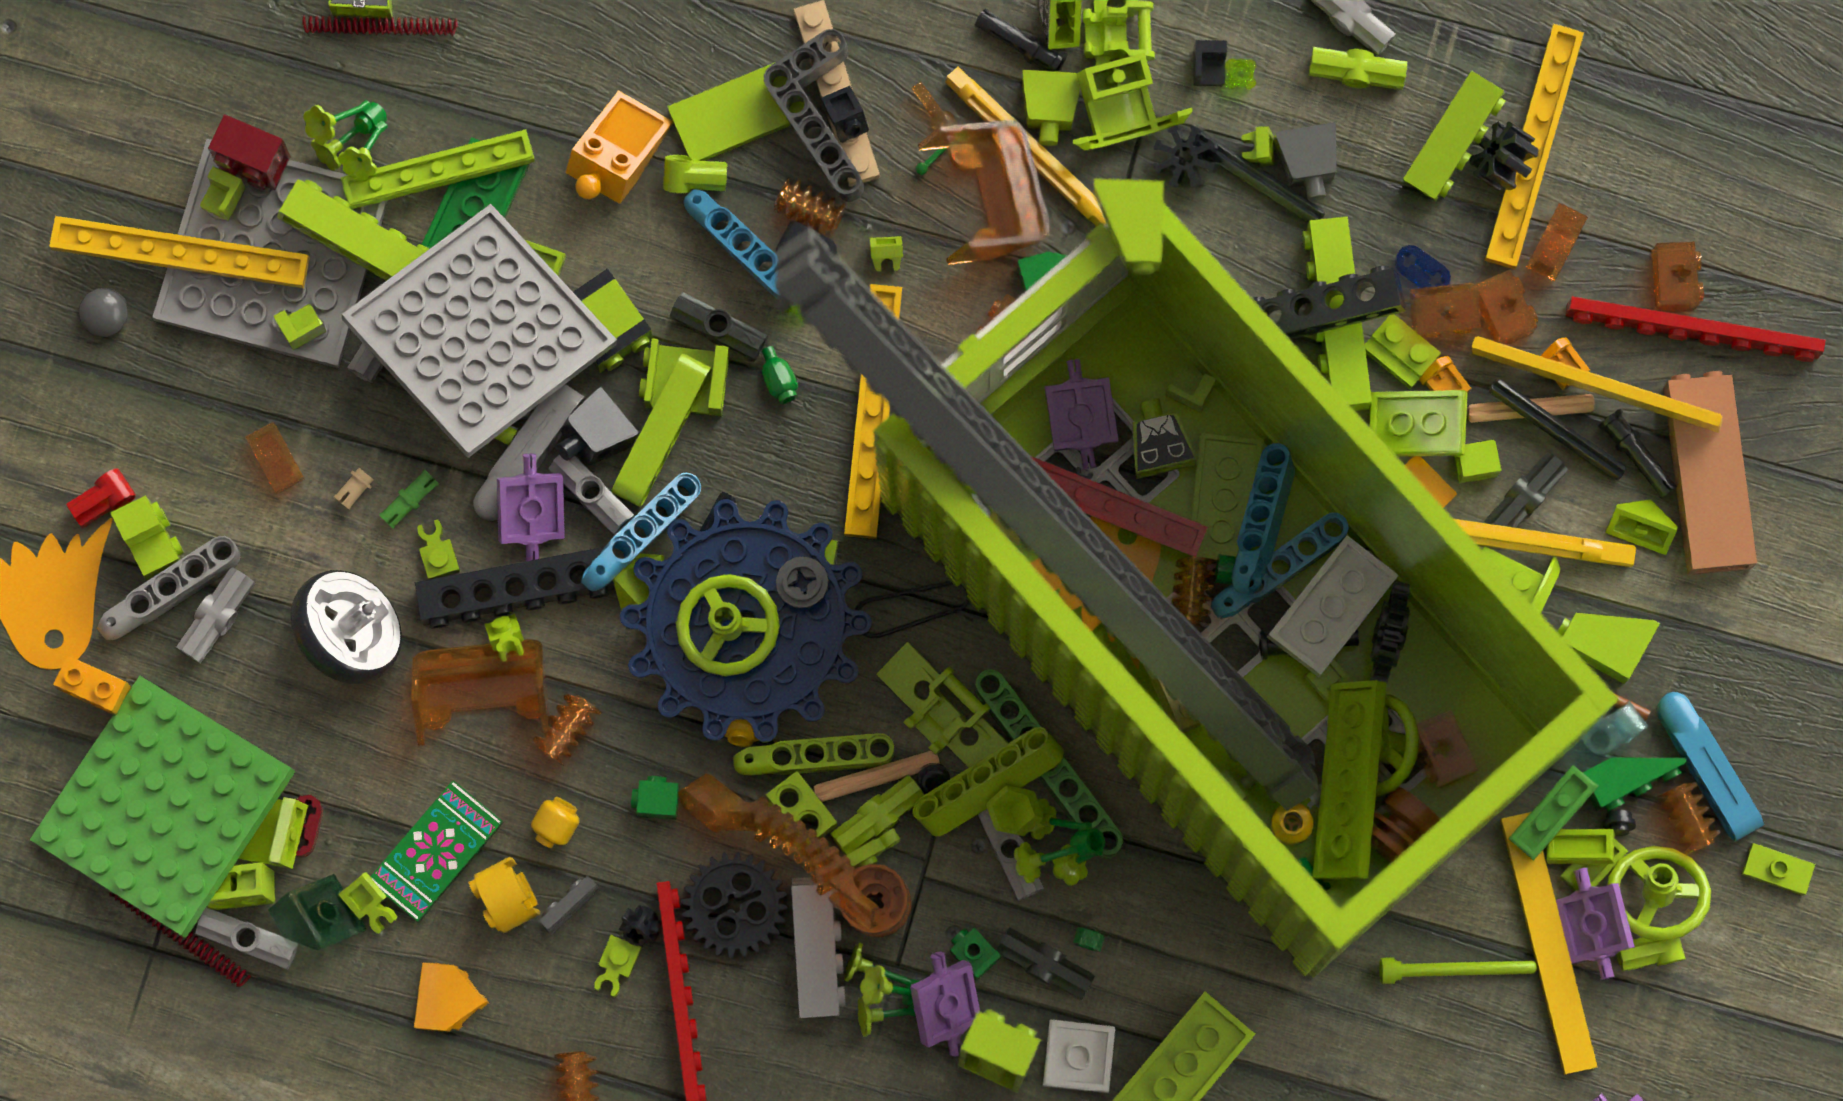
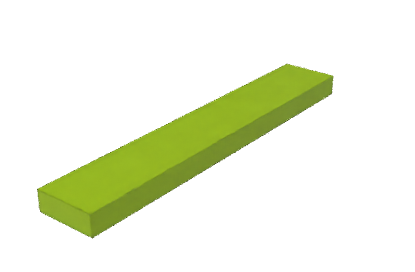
[340,130,535,209]

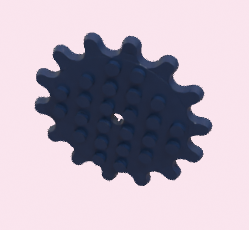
[620,499,872,742]

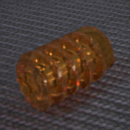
[774,178,846,236]
[1171,556,1217,627]
[533,694,602,766]
[1657,782,1721,856]
[554,1051,600,1101]

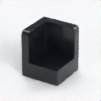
[1193,40,1227,86]

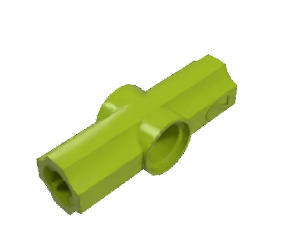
[1309,47,1407,90]
[830,775,924,855]

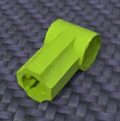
[663,155,727,193]
[1616,938,1685,971]

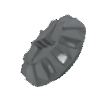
[776,557,828,608]

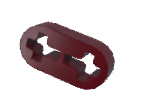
[296,795,323,858]

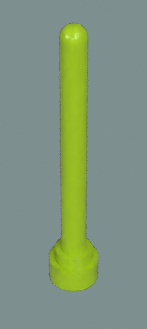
[1379,957,1538,984]

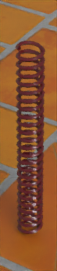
[302,15,458,36]
[109,892,251,987]

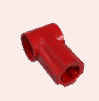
[66,468,136,529]

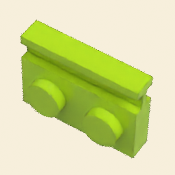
[1365,314,1441,390]

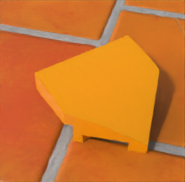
[414,962,489,1032]

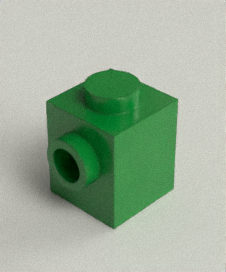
[631,776,680,820]

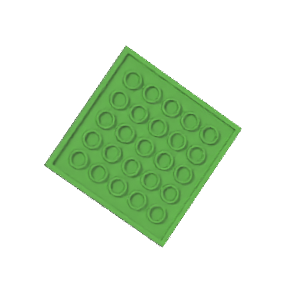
[30,675,296,938]

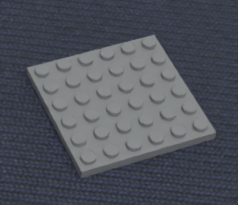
[152,139,389,369]
[342,204,617,458]

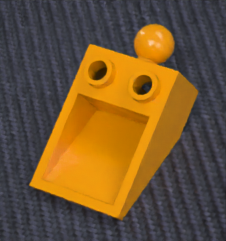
[565,91,673,204]

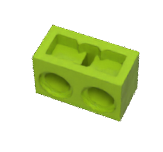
[765,771,837,850]
[207,862,275,910]

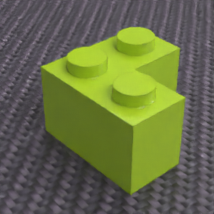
[110,495,184,581]

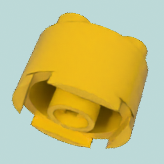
[469,856,540,933]

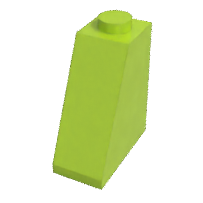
[1094,179,1164,274]
[1557,613,1660,684]

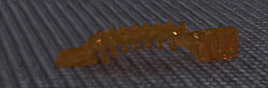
[679,773,878,930]

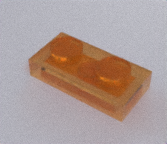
[245,422,305,494]

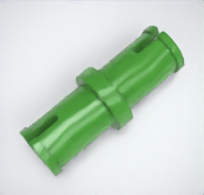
[378,469,439,529]

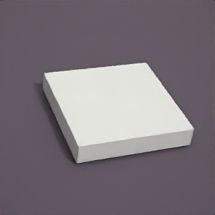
[1043,1020,1115,1093]

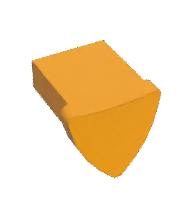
[1541,337,1590,390]
[1419,356,1472,393]

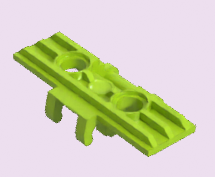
[1083,0,1155,66]
[877,642,1008,768]

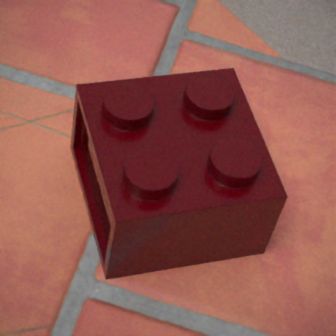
[208,114,291,191]

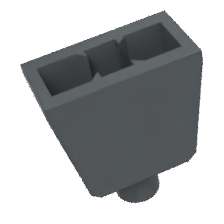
[1273,122,1337,201]

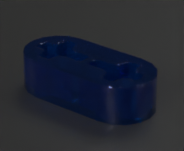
[1395,245,1451,295]

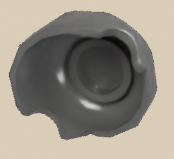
[79,288,128,337]

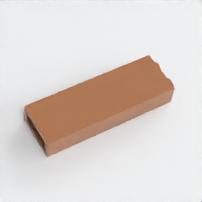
[1663,371,1757,575]

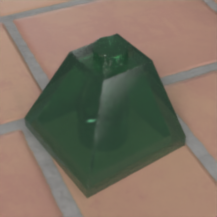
[268,874,367,951]

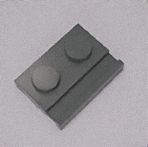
[539,875,599,935]

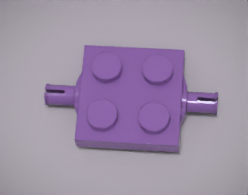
[1045,359,1118,470]
[497,453,565,561]
[1556,868,1635,980]
[910,952,980,1056]

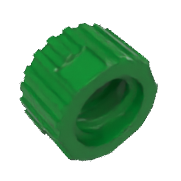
[1215,554,1235,584]
[1073,927,1105,952]

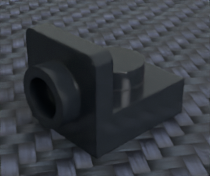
[821,85,869,143]

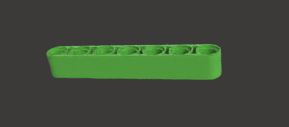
[975,669,1123,859]

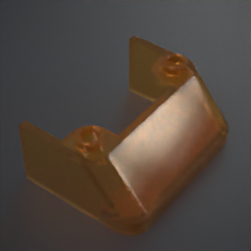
[918,120,1050,264]
[411,639,549,746]

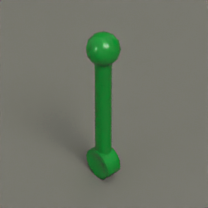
[915,126,966,175]

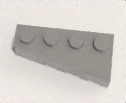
[792,876,845,1018]

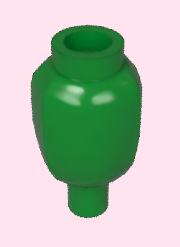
[761,346,799,404]

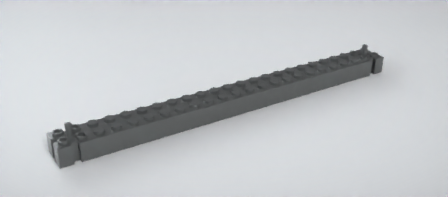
[774,227,1319,811]

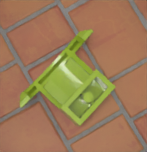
[1072,53,1193,151]
[1482,546,1561,614]

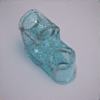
[1581,700,1649,757]

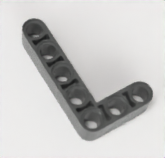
[764,29,864,202]

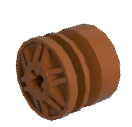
[1371,787,1441,864]
[839,864,912,938]

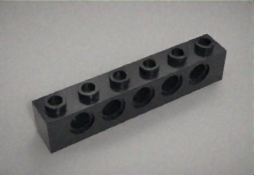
[1251,266,1407,340]
[414,547,615,629]

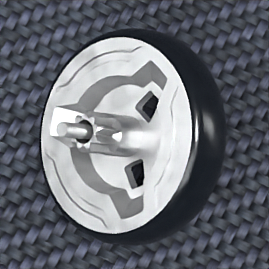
[290,570,402,684]

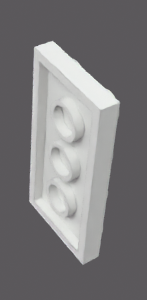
[1267,536,1399,677]

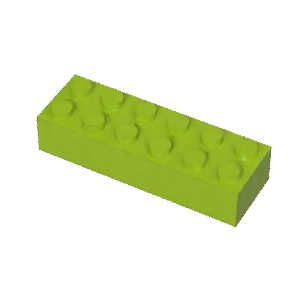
[958,1009,1040,1093]

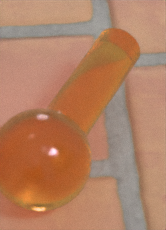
[911,81,956,136]

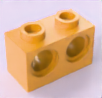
[53,655,131,715]

